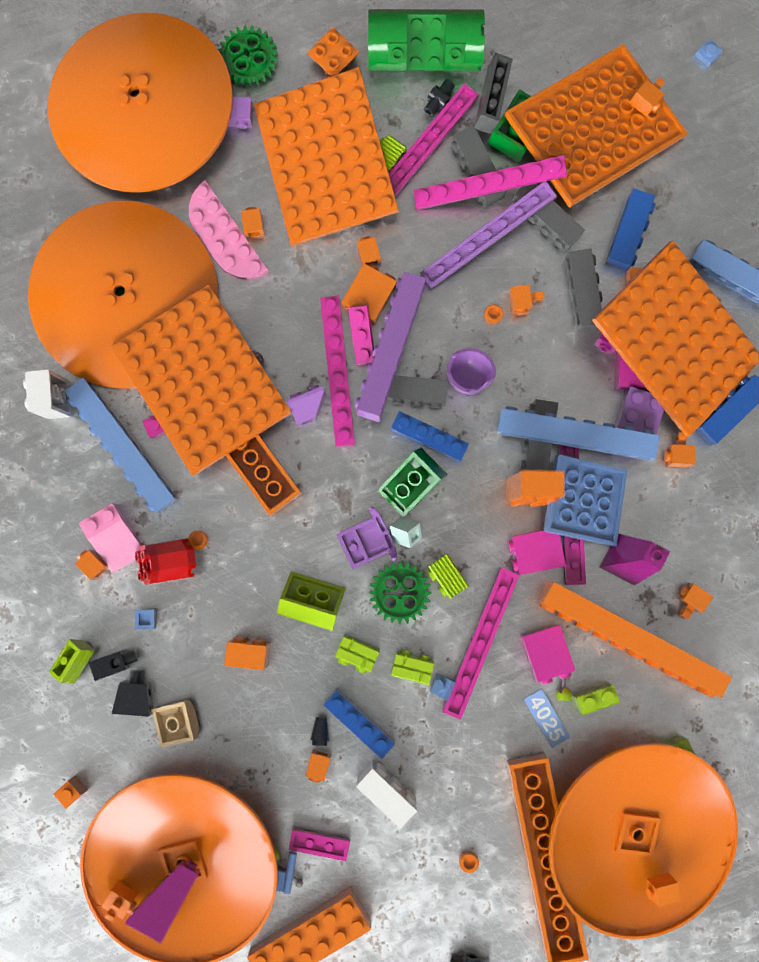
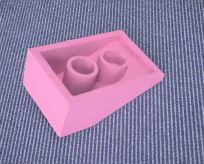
[79,503,143,573]

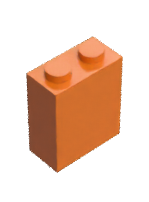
[341,264,397,325]

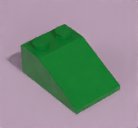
[488,89,532,163]
[377,447,448,517]

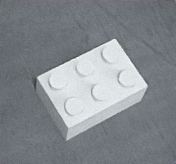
[23,369,71,419]
[356,761,417,829]

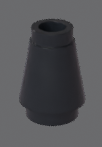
[310,717,329,746]

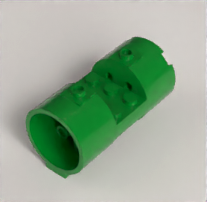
[368,9,485,72]

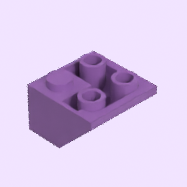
[287,385,327,427]

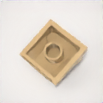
[151,700,199,748]

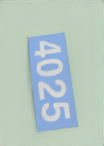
[524,689,570,748]

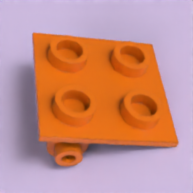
[307,27,360,78]

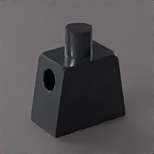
[88,650,138,681]
[112,670,153,717]

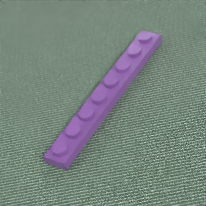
[420,181,557,289]

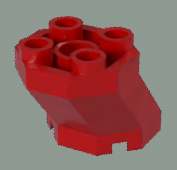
[135,538,196,585]

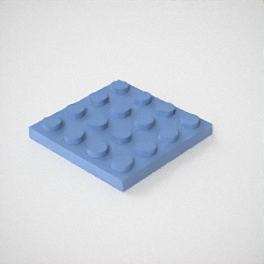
[543,454,627,546]

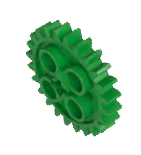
[218,25,278,87]
[369,561,432,624]

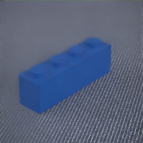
[605,188,656,271]
[696,374,759,446]
[391,411,469,463]
[323,687,395,759]

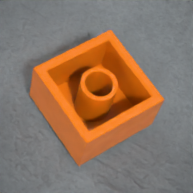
[224,636,271,670]

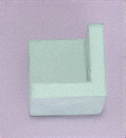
[390,517,422,548]

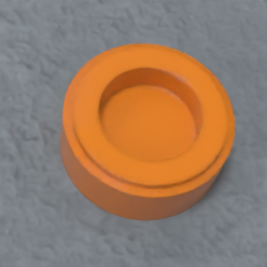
[484,304,503,324]
[188,531,208,550]
[459,851,479,873]

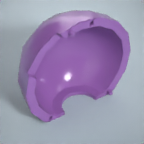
[447,348,496,395]

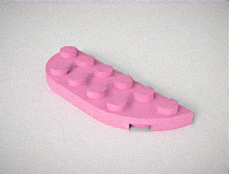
[189,180,269,279]

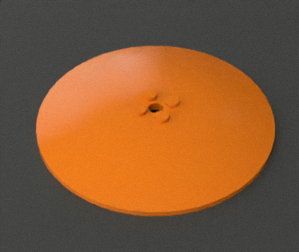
[48,13,233,192]
[28,201,219,389]
[548,743,738,939]
[80,774,278,962]

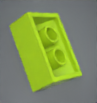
[277,572,346,631]

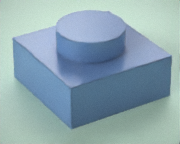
[695,38,723,67]
[135,609,156,630]
[430,674,456,700]

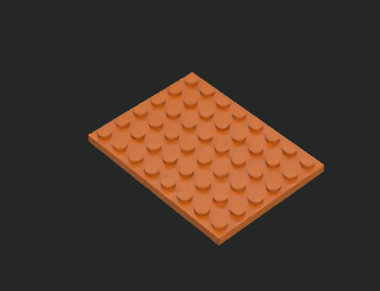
[504,44,688,208]
[254,67,399,246]
[592,241,759,436]
[111,284,292,476]

